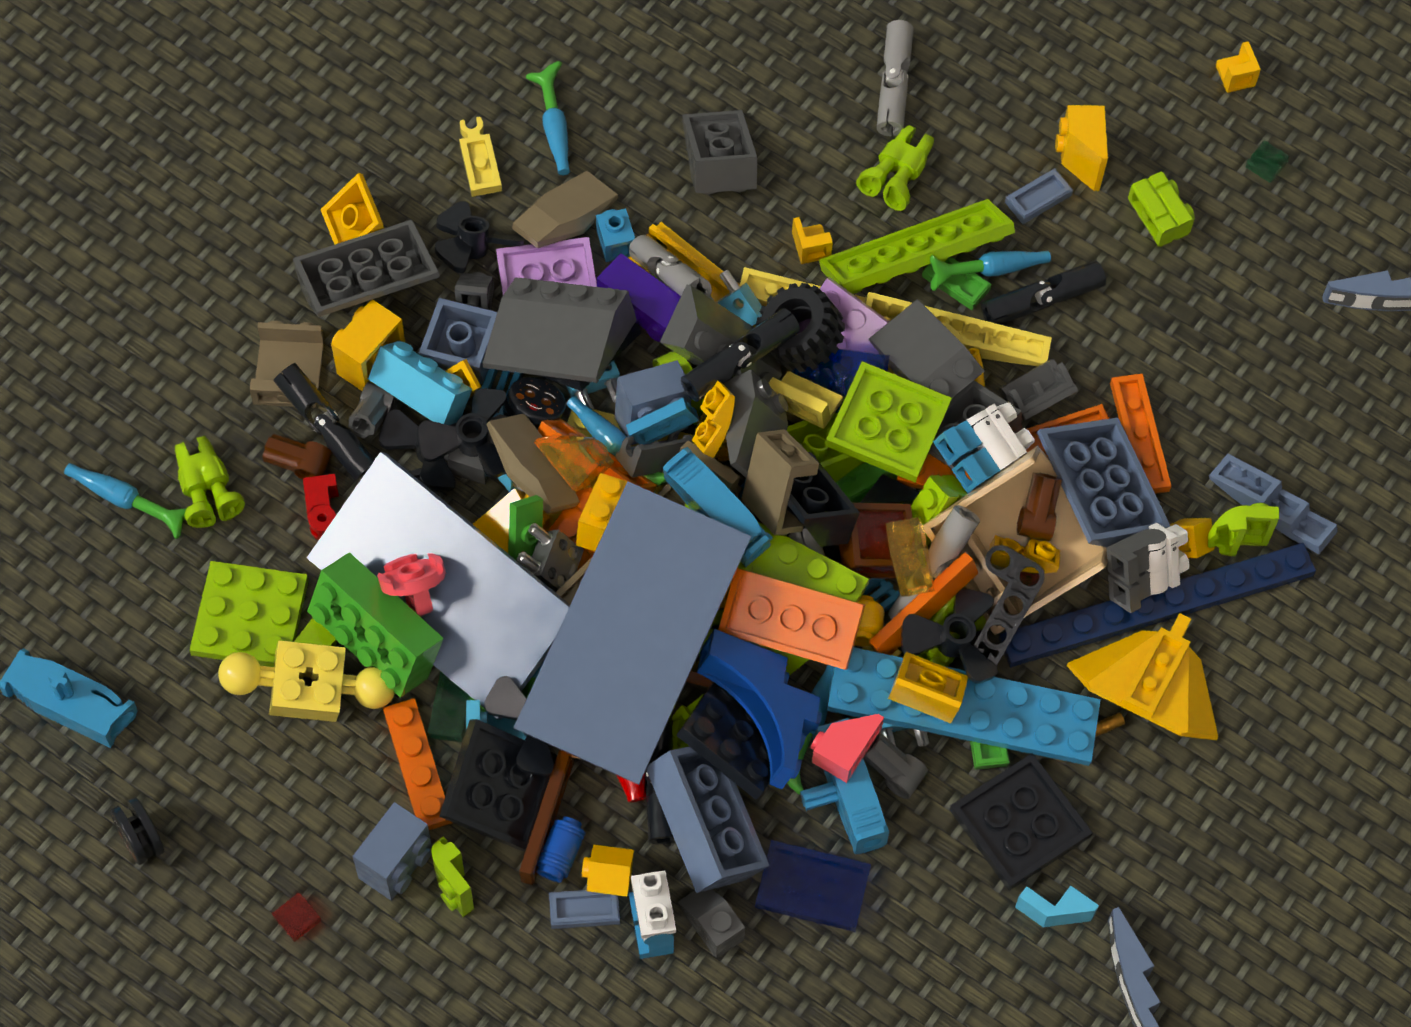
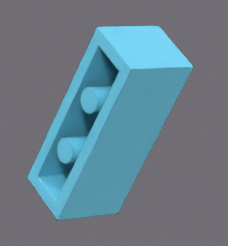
[368,341,473,425]

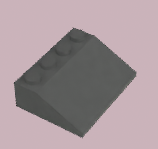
[292,220,440,317]
[482,277,636,383]

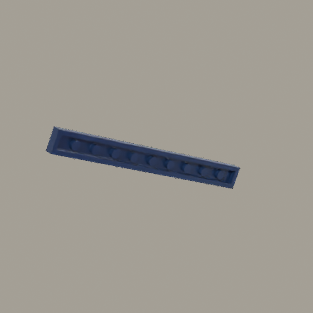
[999,543,1316,668]

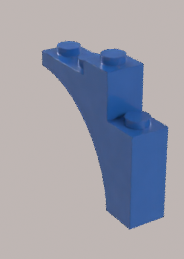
[697,629,822,789]

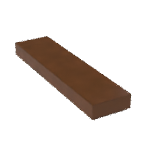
[519,749,574,885]

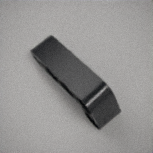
[973,544,1045,666]

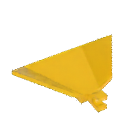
[1067,613,1218,741]

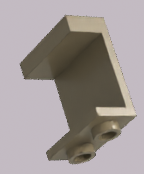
[250,321,325,408]
[741,429,819,535]

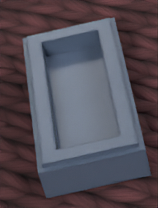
[1005,168,1073,224]
[549,890,620,929]

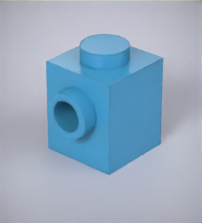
[596,208,635,262]

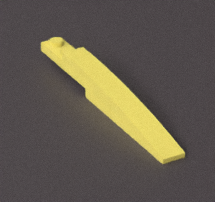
[739,267,1052,366]

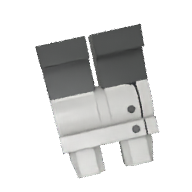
[1106,523,1189,613]

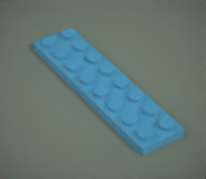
[826,647,1101,766]

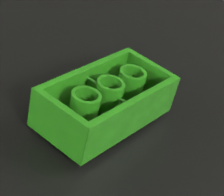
[307,552,444,698]

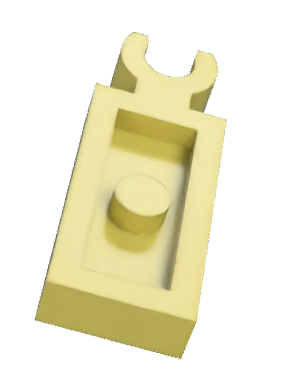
[459,117,502,197]

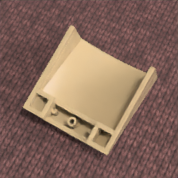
[922,446,1108,635]

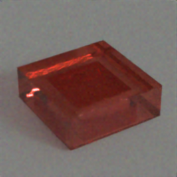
[272,892,321,942]

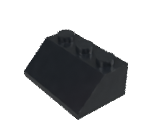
[788,452,860,547]

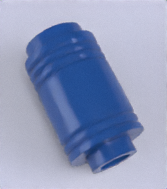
[537,816,586,883]

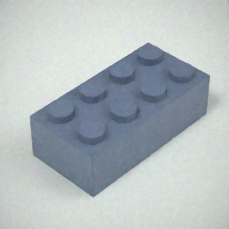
[646,747,770,893]

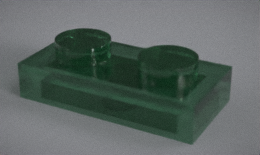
[428,671,470,743]

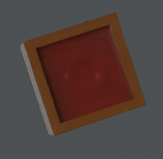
[839,503,918,579]

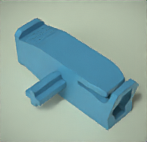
[663,447,773,567]
[0,648,138,748]
[800,718,889,854]

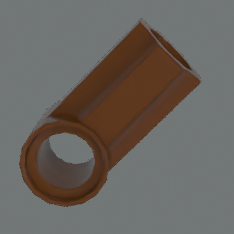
[262,434,333,480]
[1016,473,1062,541]

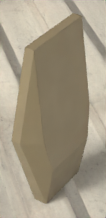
[512,171,618,248]
[486,414,580,514]

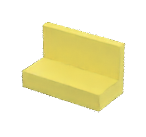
[769,371,843,429]

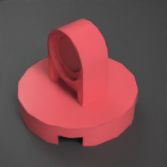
[377,553,446,617]

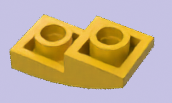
[692,381,735,458]
[989,535,1061,573]

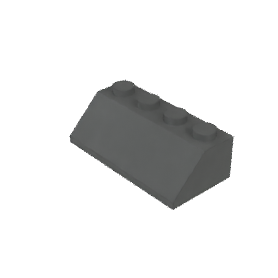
[660,284,782,383]

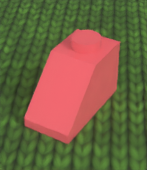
[810,714,884,783]

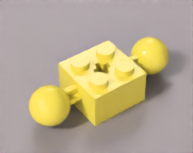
[218,640,395,722]

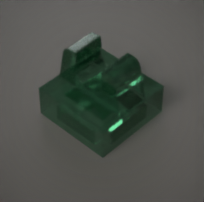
[1245,140,1289,183]

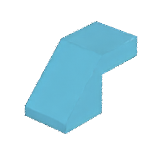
[1015,885,1099,927]

